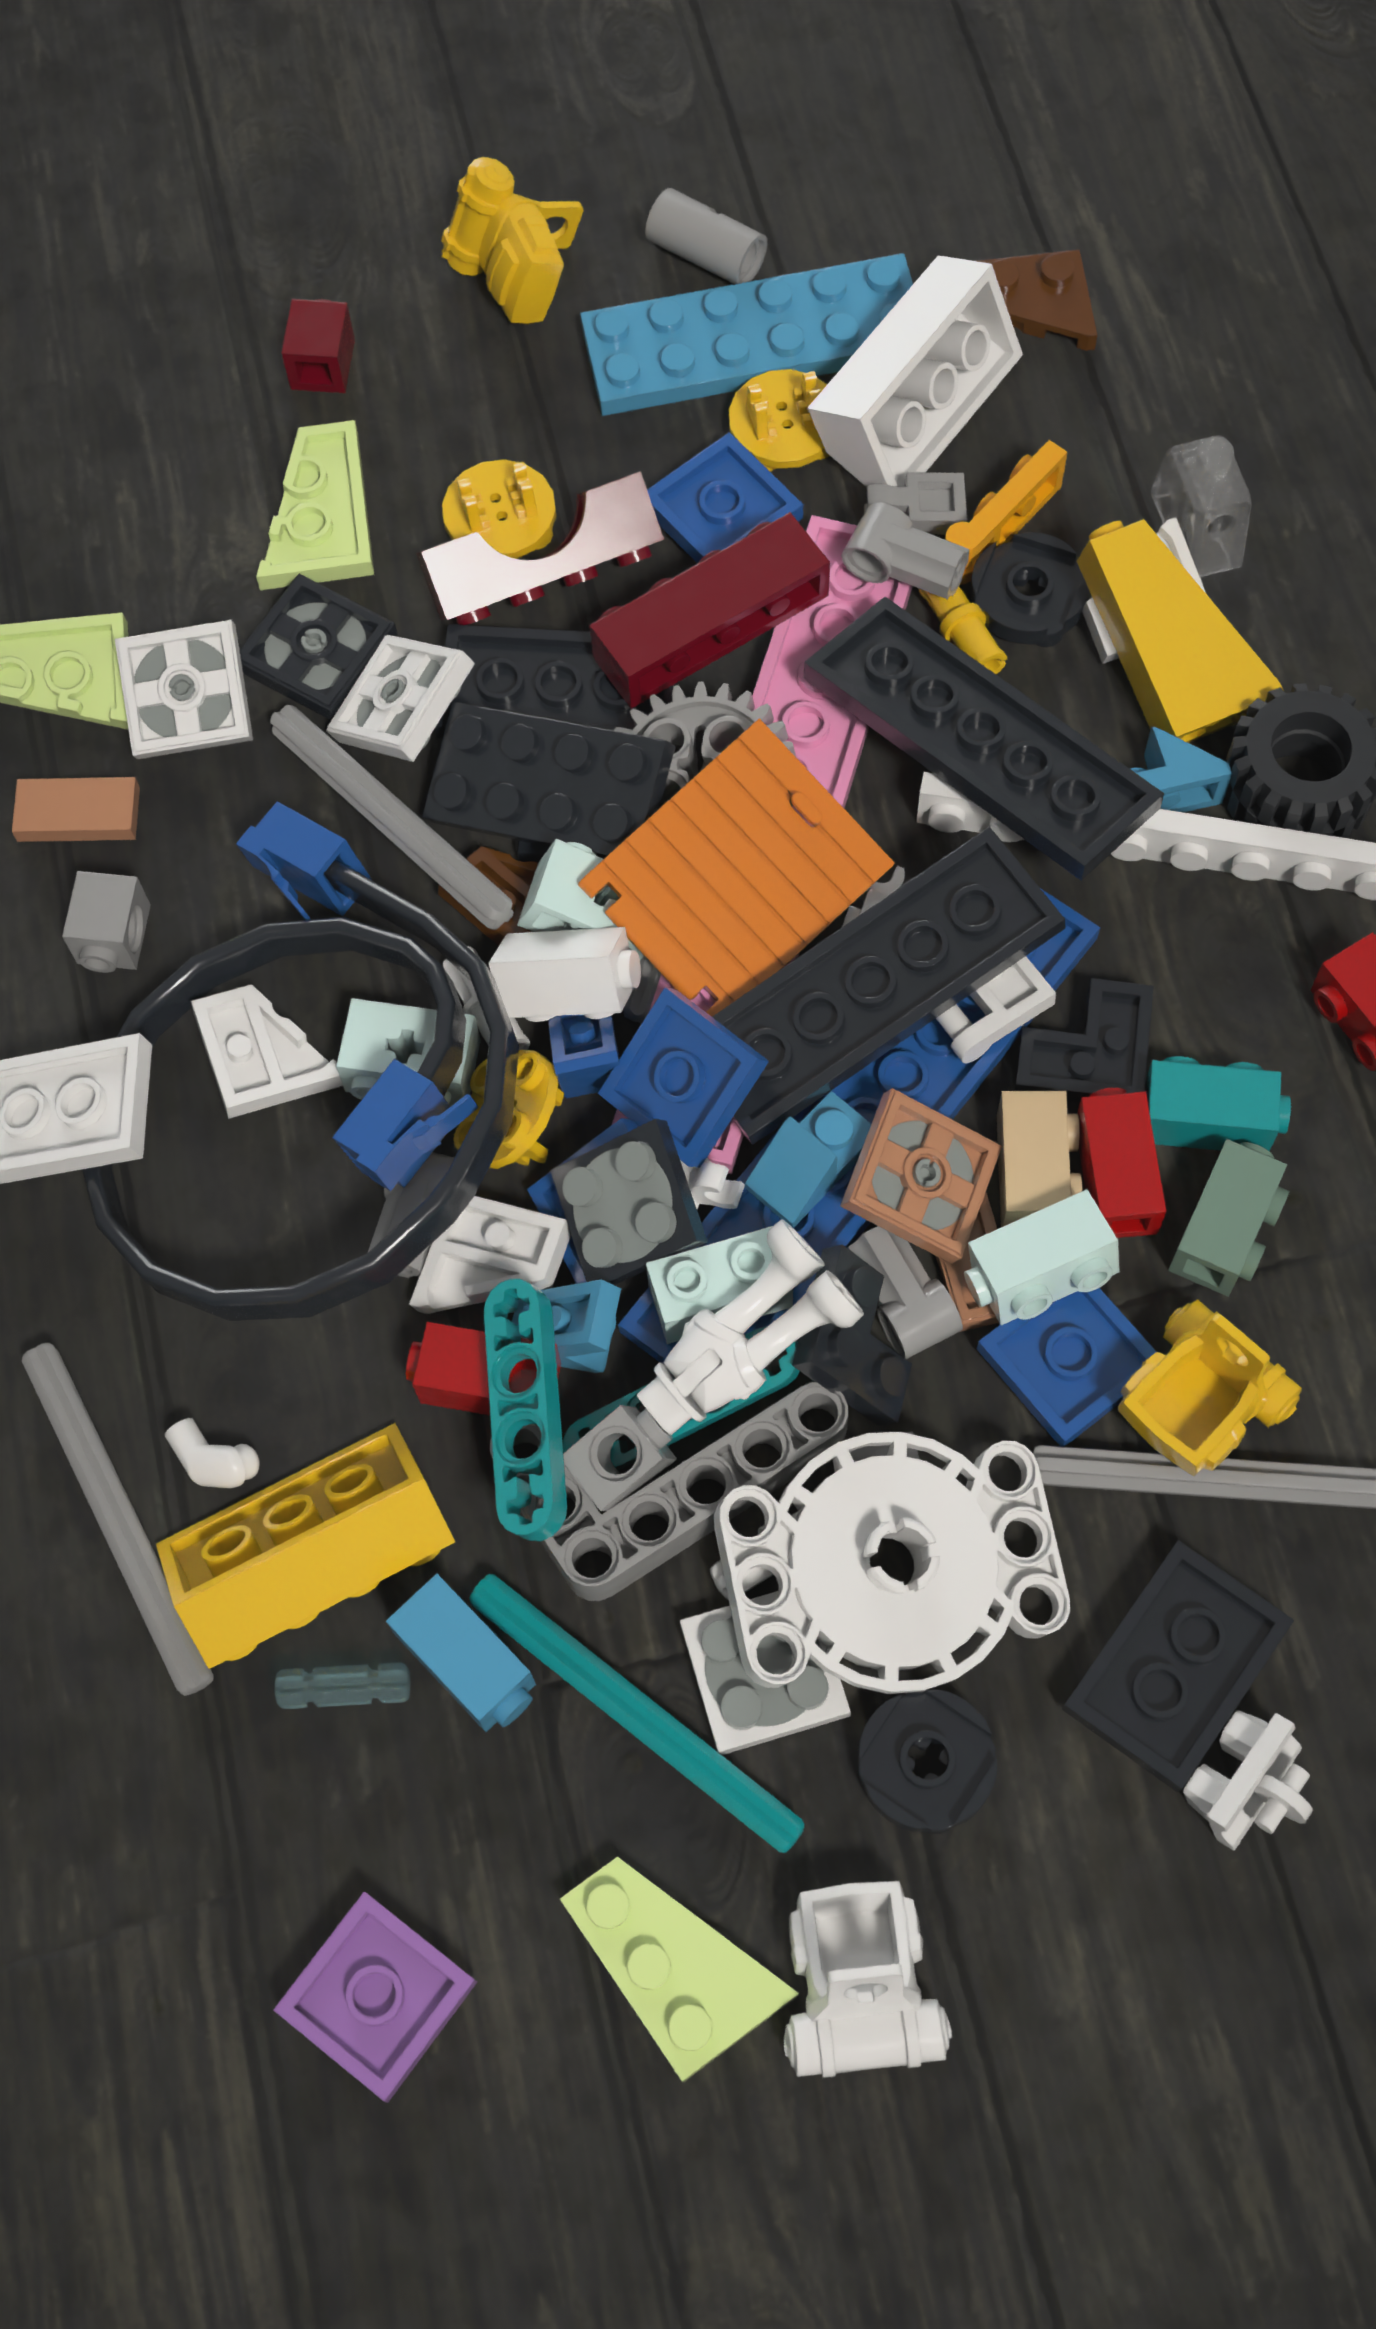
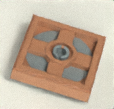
[840,1088,1002,1264]

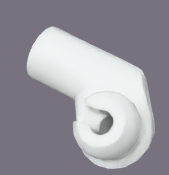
[165,1418,260,1488]

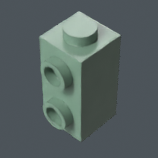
[1168,1139,1290,1297]

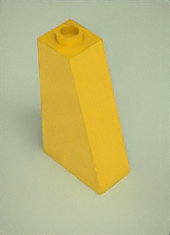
[1077,519,1284,743]

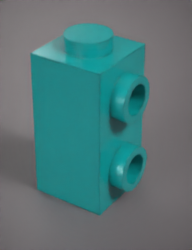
[1144,1056,1291,1151]

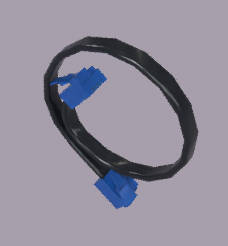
[82,801,519,1321]

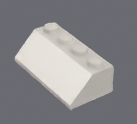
[808,256,1023,487]

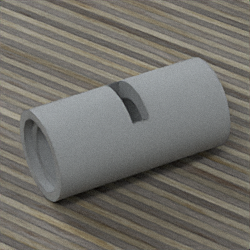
[645,188,767,284]

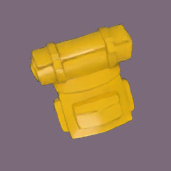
[441,157,584,324]
[1118,1299,1302,1476]

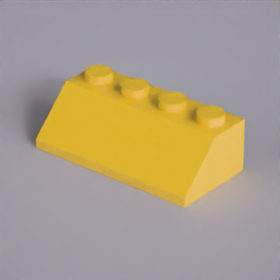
[156,1423,455,1669]

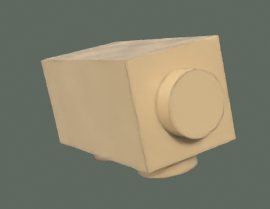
[997,1091,1082,1227]

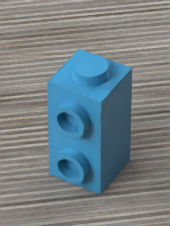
[386,1574,536,1732]

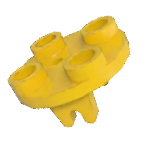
[729,369,830,471]
[442,459,556,559]
[454,1049,564,1169]

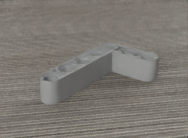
[490,1382,848,1601]

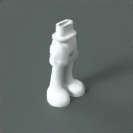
[637,1219,864,1435]

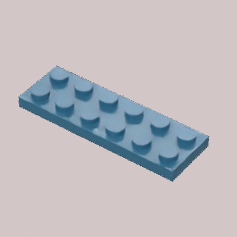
[580,253,913,416]

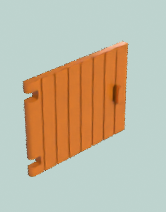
[578,718,895,1017]

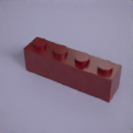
[590,512,830,709]

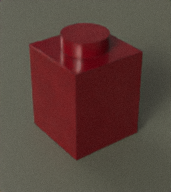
[281,299,355,393]

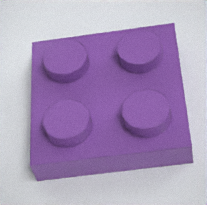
[274,1891,477,2102]

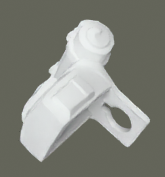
[784,1881,952,2078]

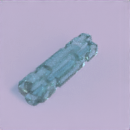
[275,1662,410,1709]

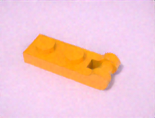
[945,440,1067,585]

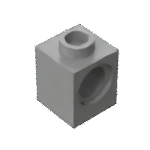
[62,871,151,973]
[563,1405,677,1511]

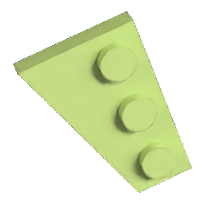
[256,420,374,590]
[0,613,129,730]
[560,1857,799,2082]

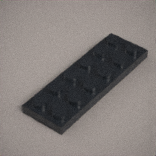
[803,596,1164,881]
[712,826,1065,1145]

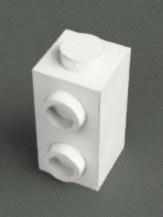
[489,927,641,1022]

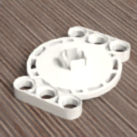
[714,1432,1070,1694]

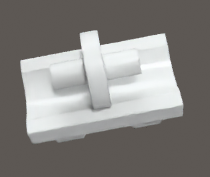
[1183,1710,1313,1851]

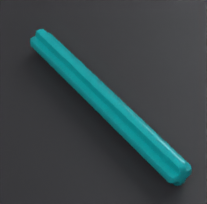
[469,1574,805,1853]

